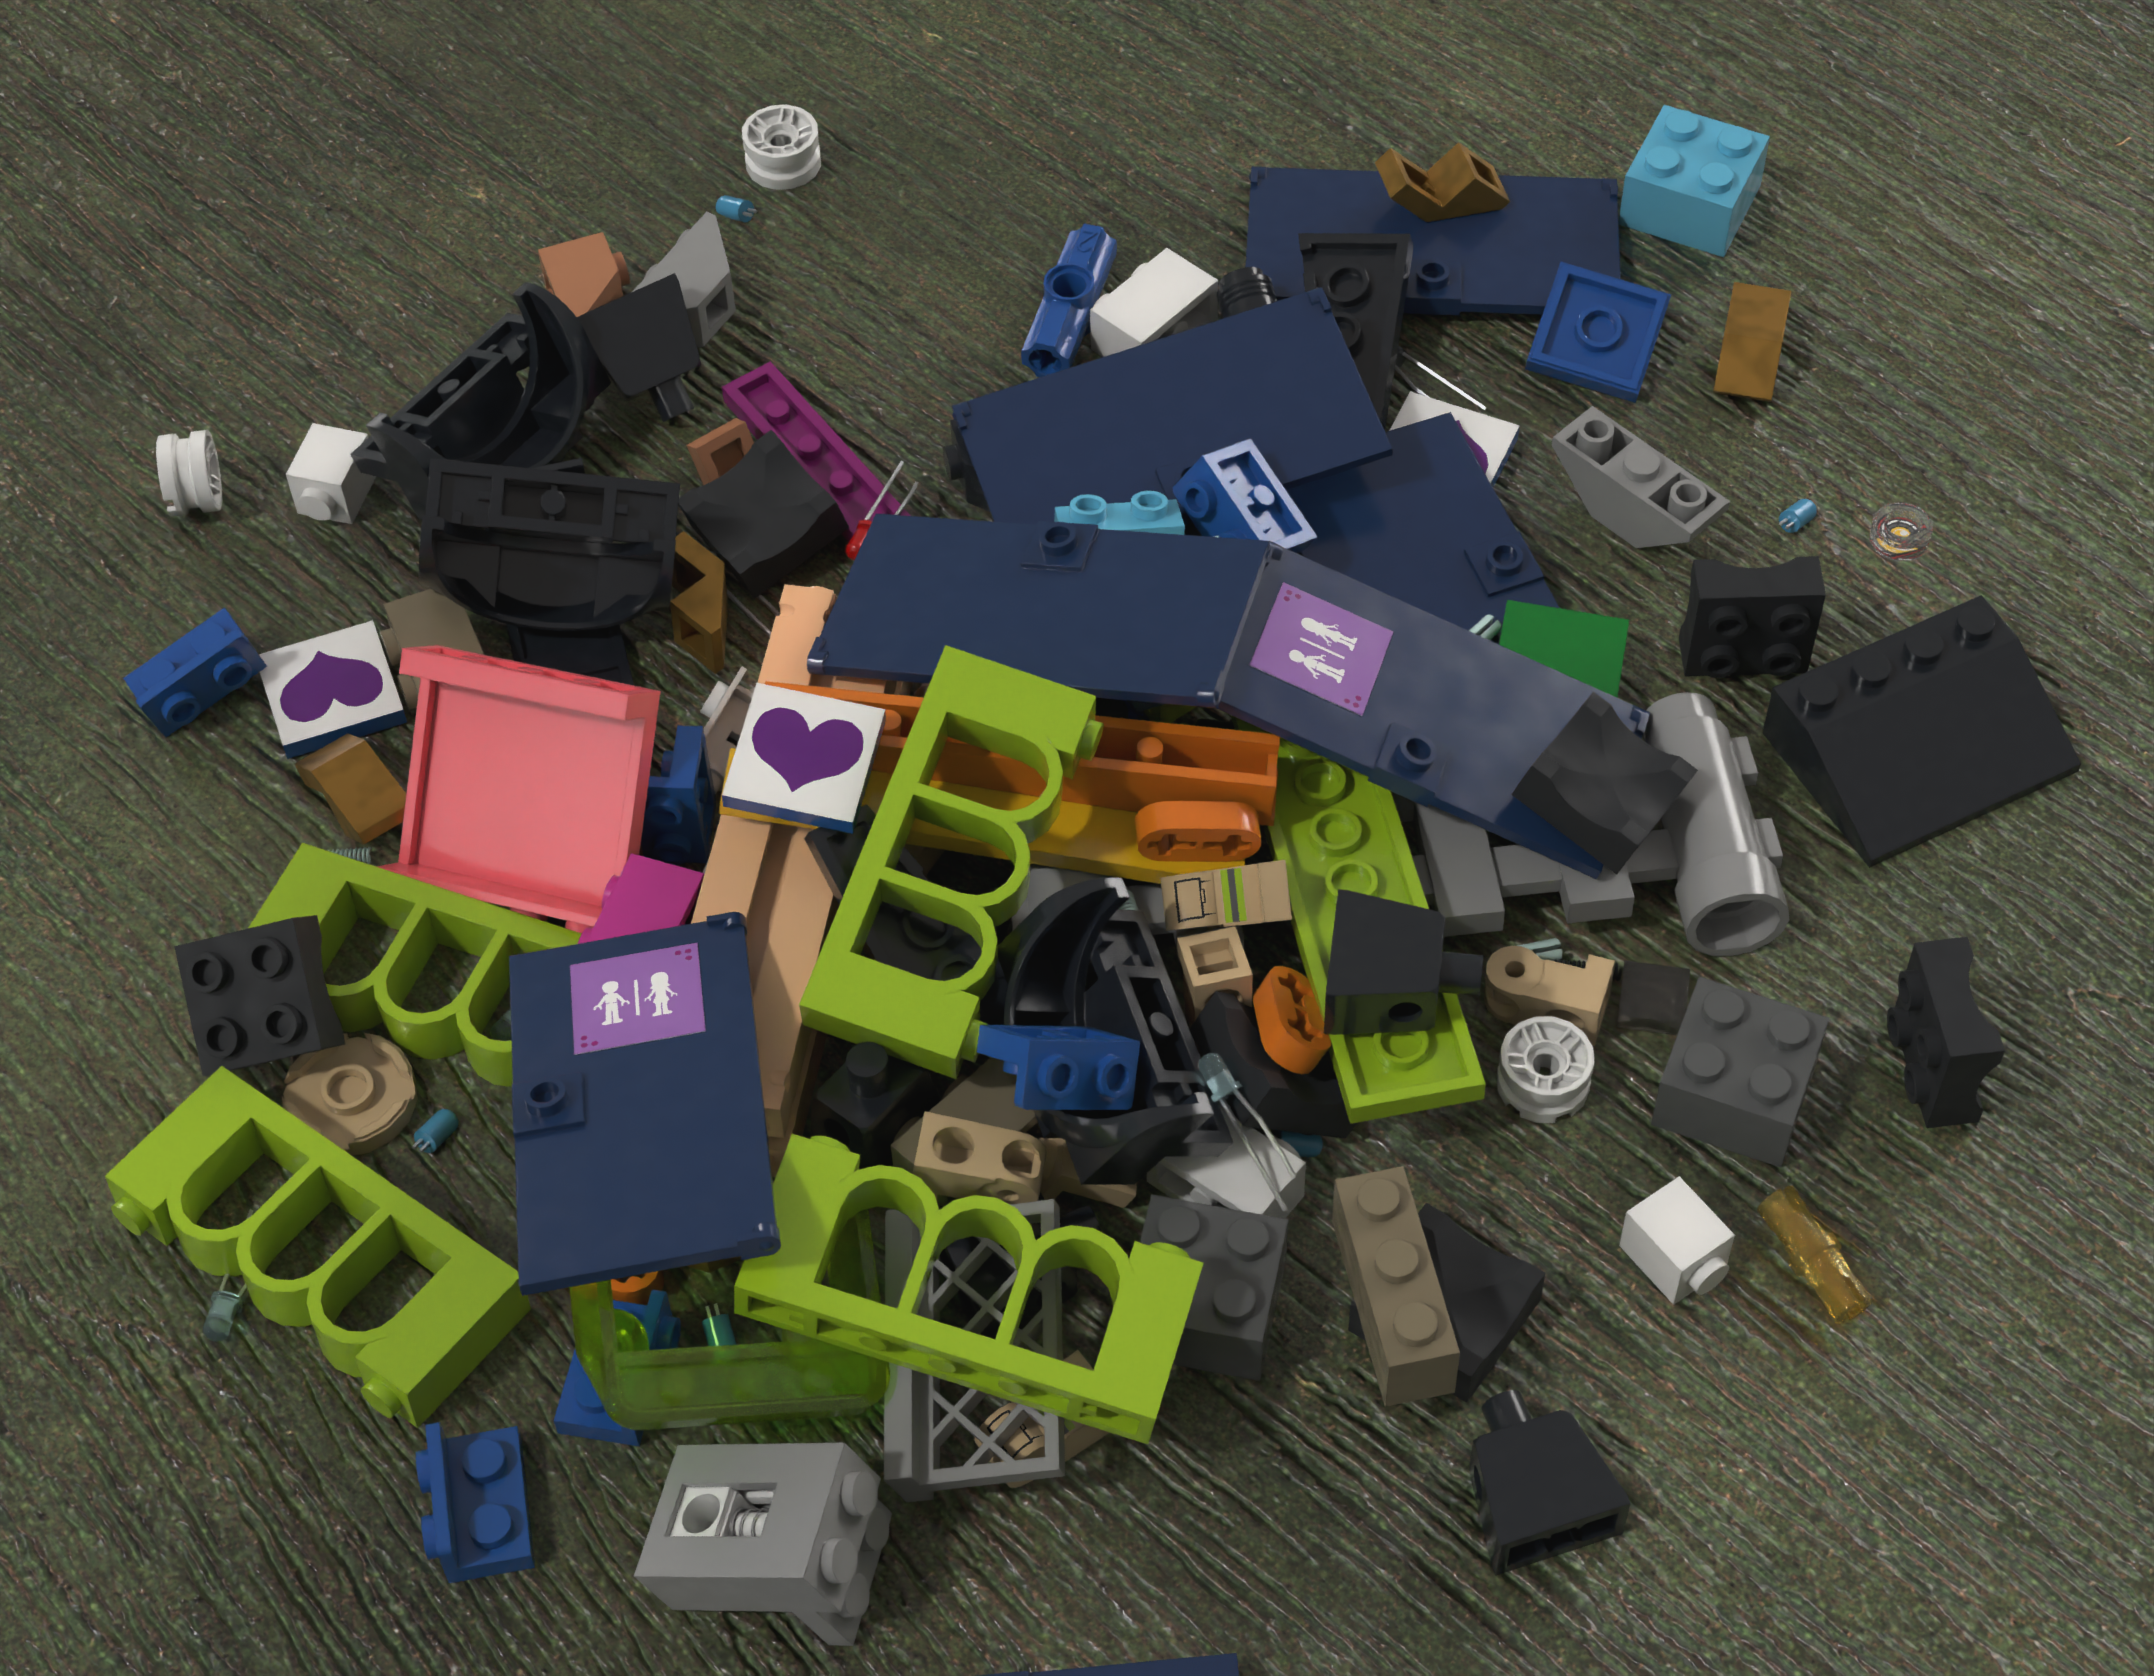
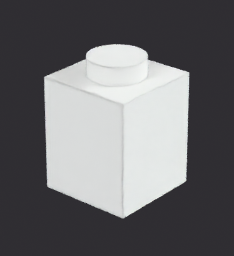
[286,423,376,524]
[1619,1176,1735,1305]

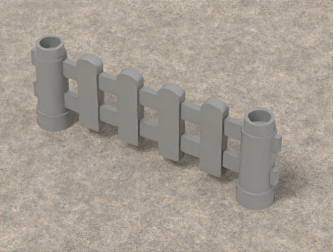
[1003,692,1789,992]

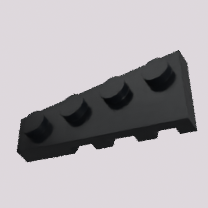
[1298,233,1414,430]
[804,805,1008,1073]

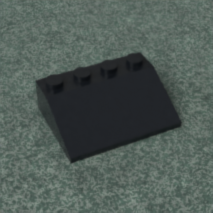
[1762,595,2081,868]

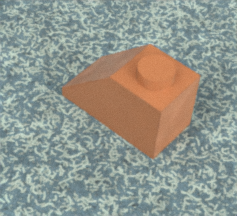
[538,232,630,317]

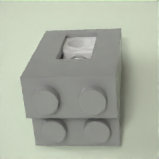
[634,1443,892,1646]

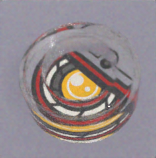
[1869,502,1933,561]

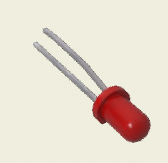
[845,461,919,561]

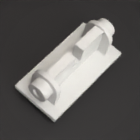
[700,666,755,794]

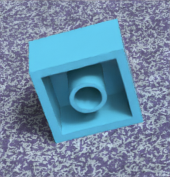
[1618,105,1770,257]

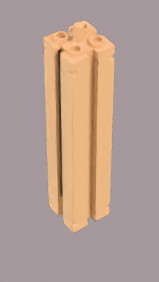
[691,584,913,1177]

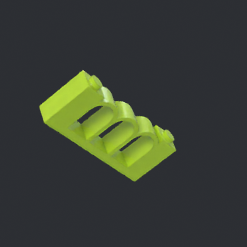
[799,645,1104,1079]
[248,843,582,1087]
[105,1066,531,1428]
[734,1134,1204,1444]

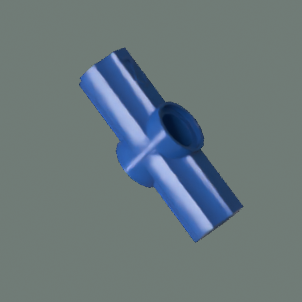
[1021,224,1117,377]

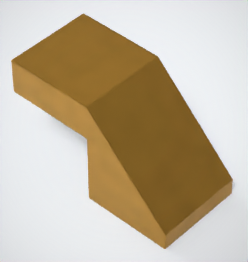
[1375,142,1510,222]
[1713,282,1791,402]
[670,531,728,674]
[294,733,406,844]

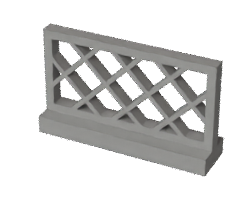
[884,1199,1065,1503]

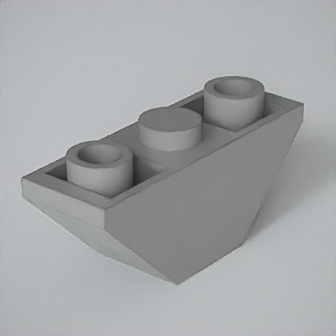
[632,211,736,348]
[1552,406,1730,548]

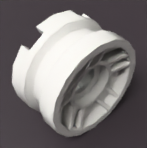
[742,104,821,190]
[156,430,222,517]
[1497,1016,1595,1123]

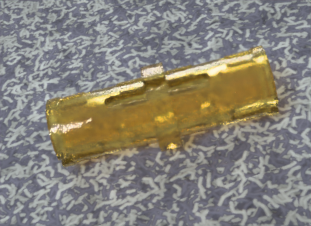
[1757,1186,1874,1324]

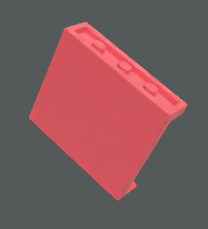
[376,645,661,933]

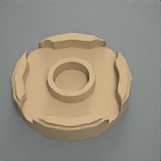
[282,1033,418,1156]

